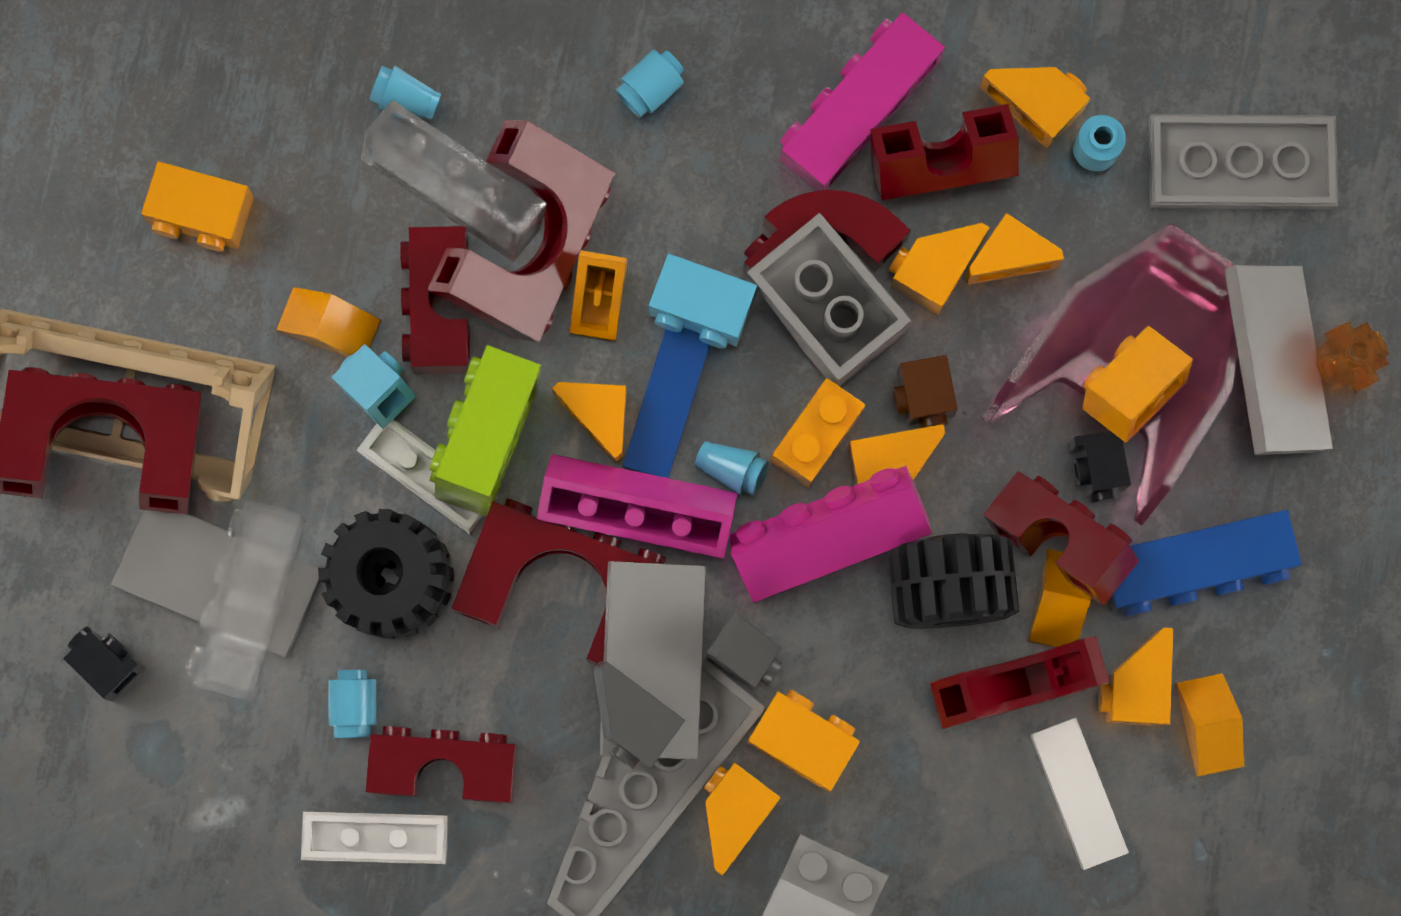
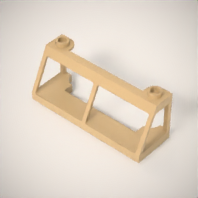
[0,309,276,502]

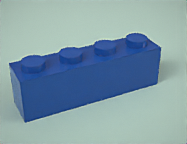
[1107,510,1302,617]

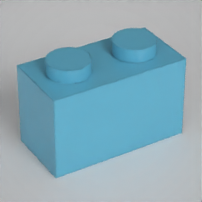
[648,253,757,349]

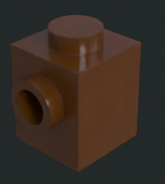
[893,355,958,428]

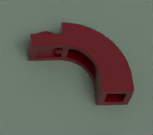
[743,190,911,276]
[930,636,1110,729]

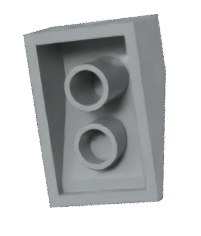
[747,213,912,386]
[761,834,889,916]

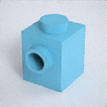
[331,344,416,429]

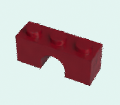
[870,104,1019,201]
[400,226,471,375]
[983,471,1139,606]
[365,726,518,804]

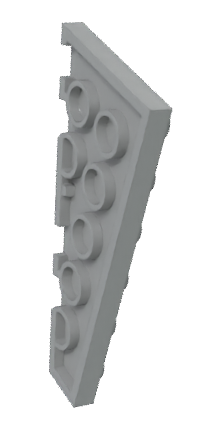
[547,656,766,916]

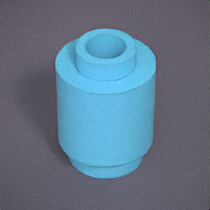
[615,49,685,118]
[1073,115,1126,171]
[328,670,377,738]

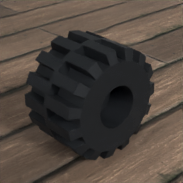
[318,509,454,639]
[887,533,1020,629]

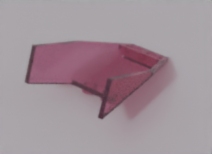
[982,223,1238,525]

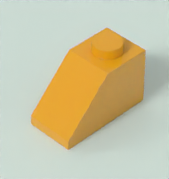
[979,67,1091,149]
[888,223,990,315]
[847,424,945,485]
[1098,628,1173,727]
[703,762,781,876]

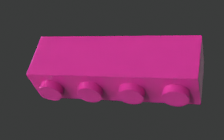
[780,12,945,191]
[536,454,737,559]
[729,465,932,603]

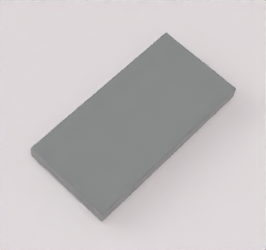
[1148,114,1338,210]
[1224,265,1333,455]
[110,510,320,659]
[599,561,706,760]

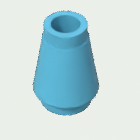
[369,65,441,120]
[695,441,769,496]

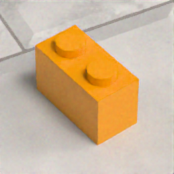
[141,161,254,252]
[1082,325,1193,443]
[770,378,866,489]
[747,689,860,793]

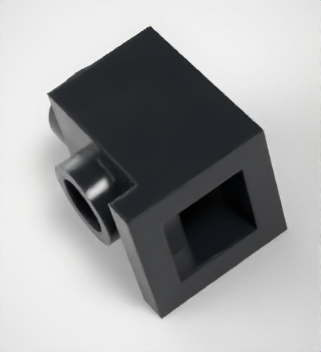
[1068,431,1131,504]
[63,626,146,702]

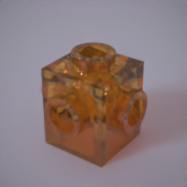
[1316,321,1389,393]

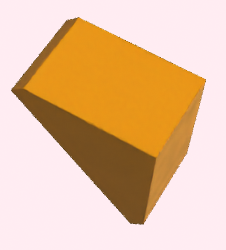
[965,213,1064,285]
[569,250,628,341]
[276,287,381,357]
[552,382,627,465]
[1028,549,1091,647]
[1175,673,1245,777]

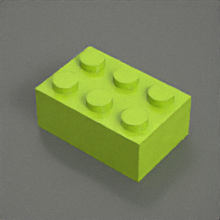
[429,345,541,517]

